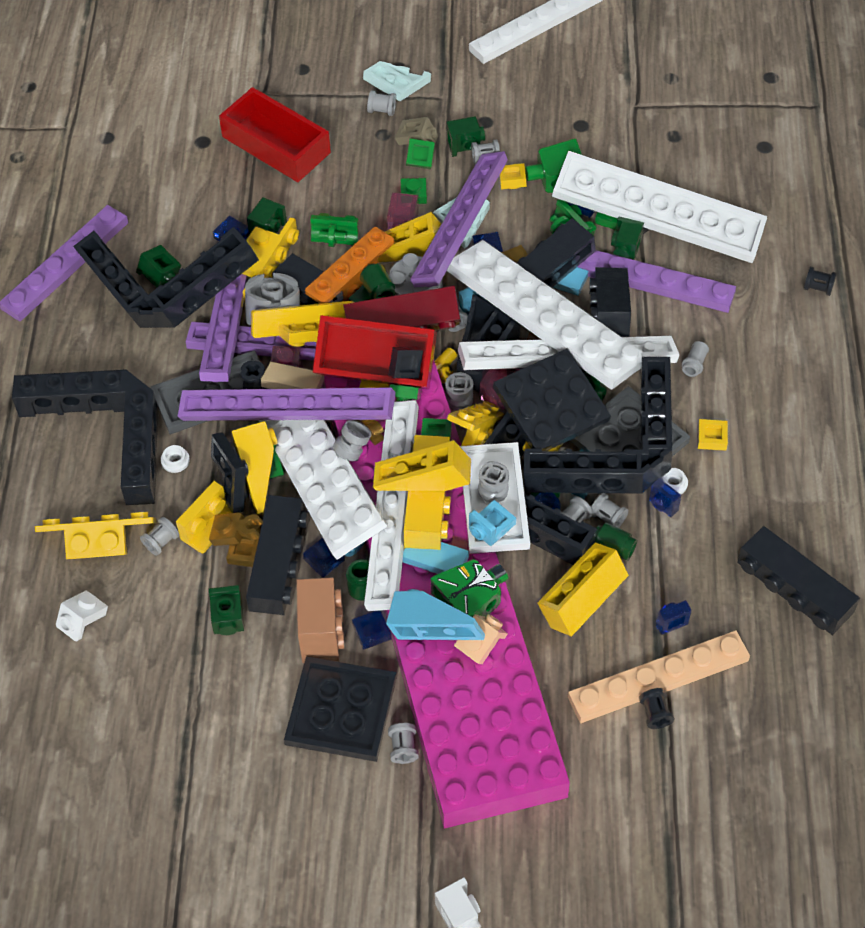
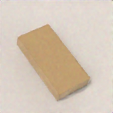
[261,362,324,389]

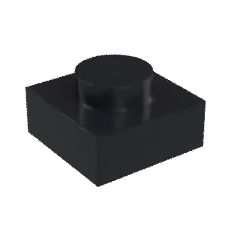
[388,347,423,378]

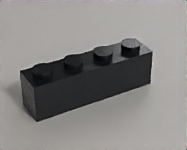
[516,218,596,288]
[246,495,309,615]
[737,526,860,636]

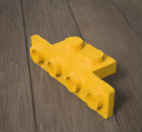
[242,217,299,303]
[251,301,355,347]
[447,401,505,446]
[35,512,156,559]

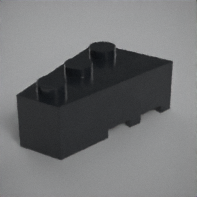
[589,267,631,337]
[457,294,521,393]

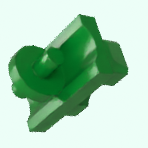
[549,200,596,236]
[310,213,358,247]

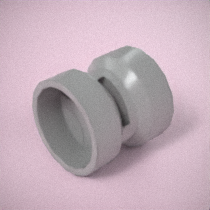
[445,372,473,411]
[333,420,372,461]
[479,462,509,503]

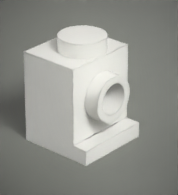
[435,878,481,928]

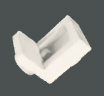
[56,590,108,641]

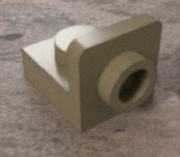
[395,117,438,145]

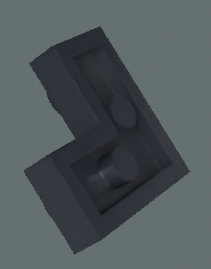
[211,432,248,513]

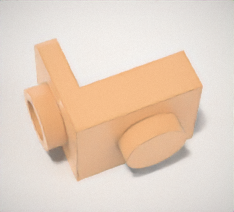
[454,614,508,664]

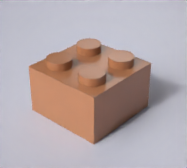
[297,578,344,663]

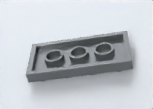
[150,350,269,435]

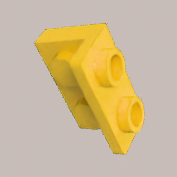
[176,481,232,553]

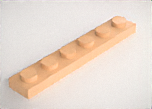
[568,631,750,724]

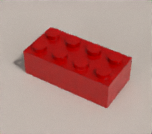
[219,87,331,182]
[313,315,437,389]

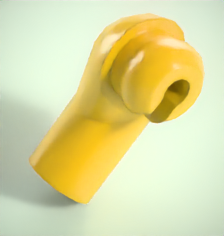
[434,347,457,384]

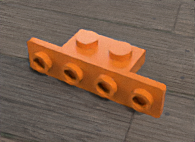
[305,227,394,304]

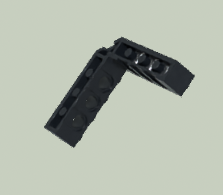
[73,227,259,328]
[524,357,672,494]
[12,369,158,506]
[483,411,598,565]

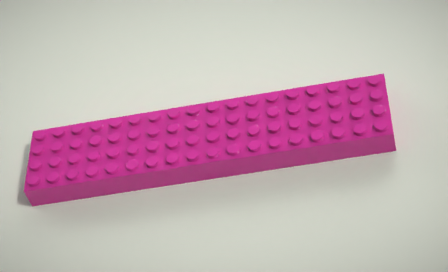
[322,359,570,829]

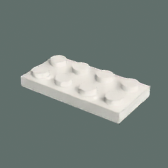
[460,442,530,554]

